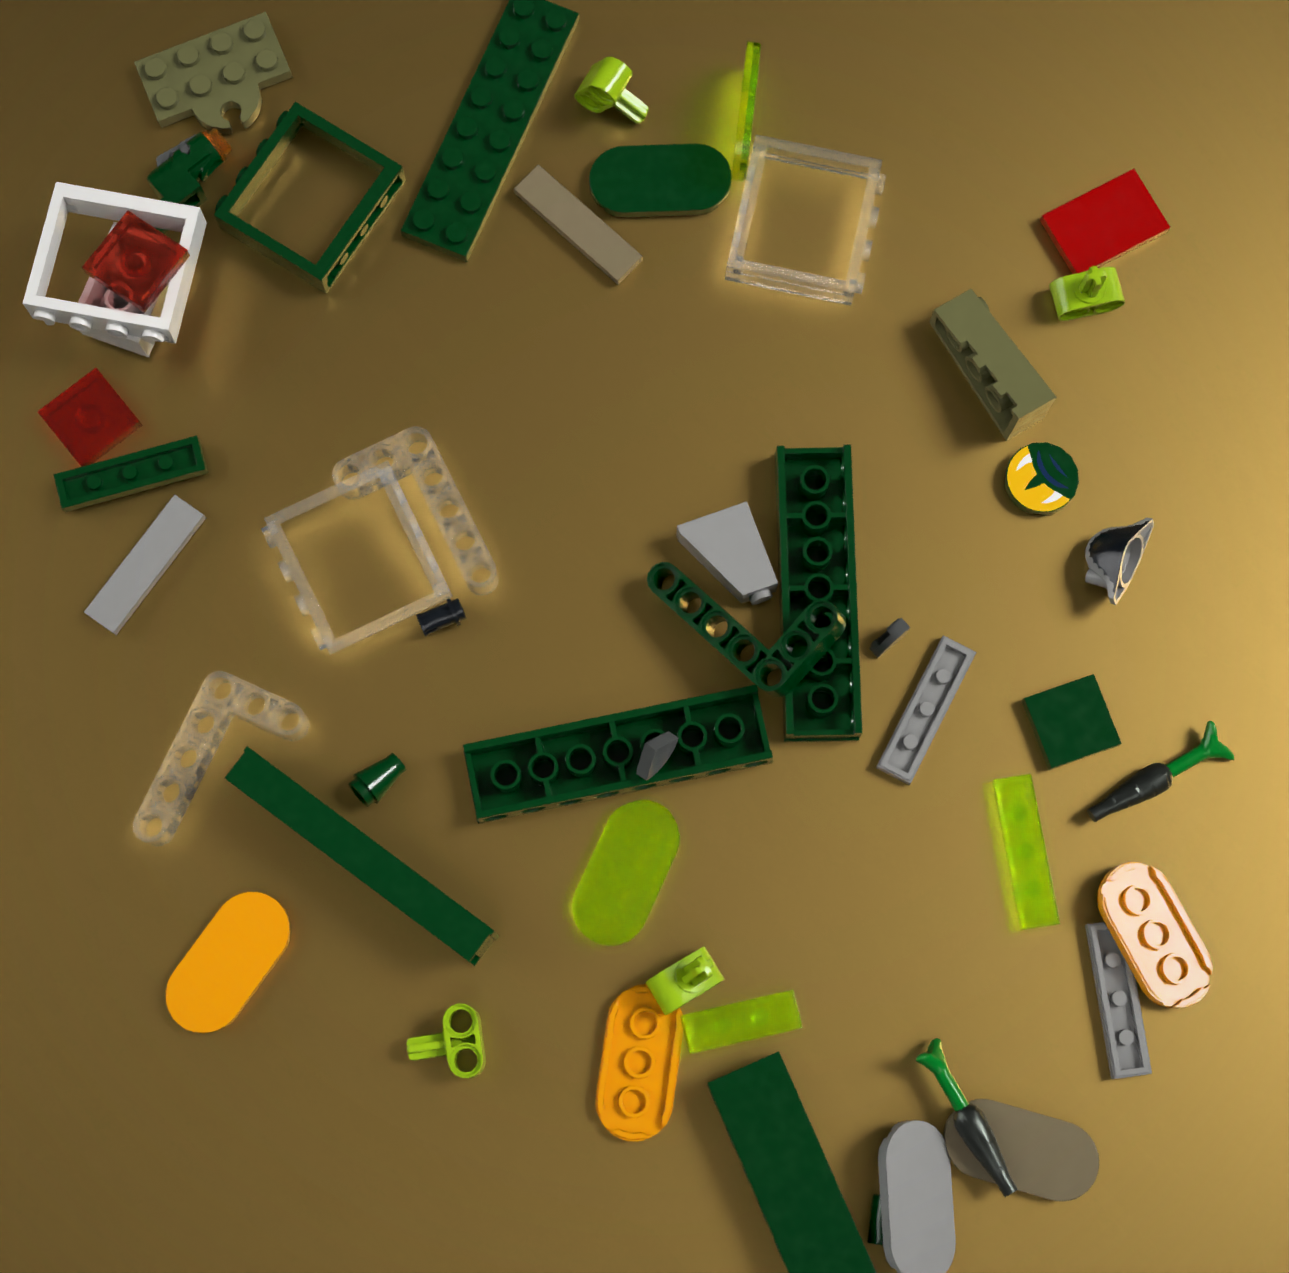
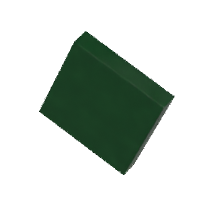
[1022,674,1122,770]

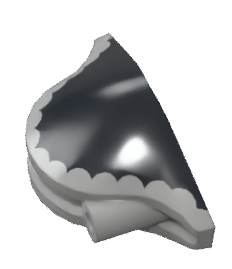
[1085,518,1154,605]

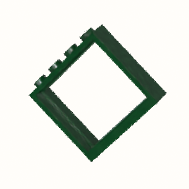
[214,102,406,294]

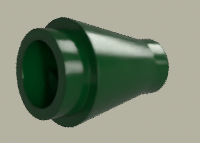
[348,753,406,807]

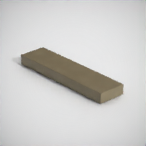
[514,164,642,285]

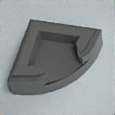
[869,618,910,658]
[636,731,679,781]

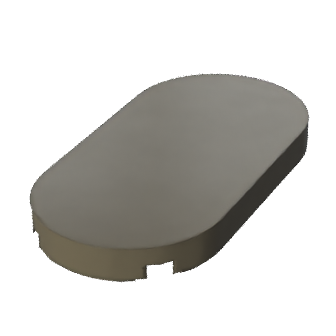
[943,1099,1099,1201]

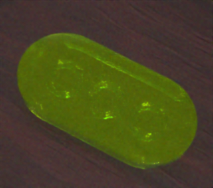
[731,41,761,182]
[572,799,680,946]

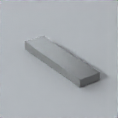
[84,494,206,635]
[876,635,977,785]
[1085,922,1152,1079]

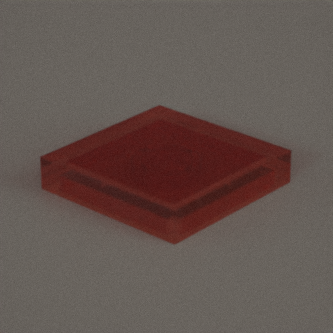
[82,211,190,313]
[37,368,143,467]

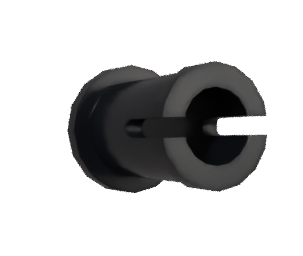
[416,598,467,636]

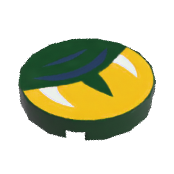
[1004,442,1079,515]

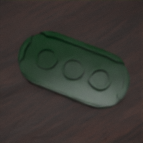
[589,144,732,218]

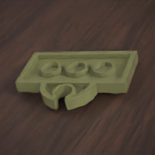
[134,12,293,135]

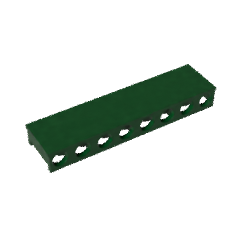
[775,445,862,742]
[463,685,773,824]
[225,746,499,966]
[707,1051,876,1273]

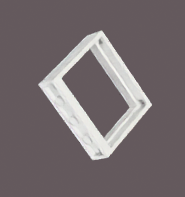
[22,182,207,345]

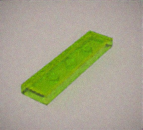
[992,774,1060,931]

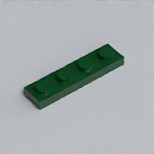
[53,435,208,513]

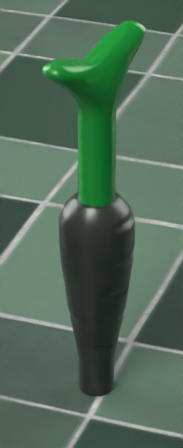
[1087,721,1234,822]
[915,1038,1018,1197]

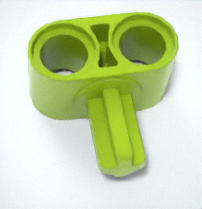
[574,56,649,124]
[1049,266,1125,321]
[645,946,725,1016]
[407,1003,486,1078]

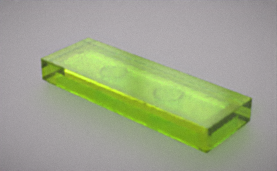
[680,990,803,1054]

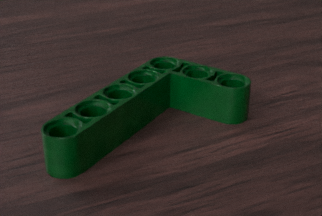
[647,562,846,698]

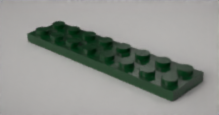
[401,0,580,262]

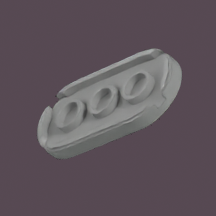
[878,1120,956,1273]

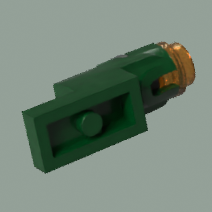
[139,128,232,237]

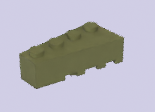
[930,289,1057,441]

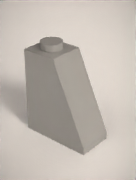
[676,501,778,605]

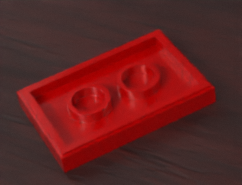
[1040,169,1171,274]

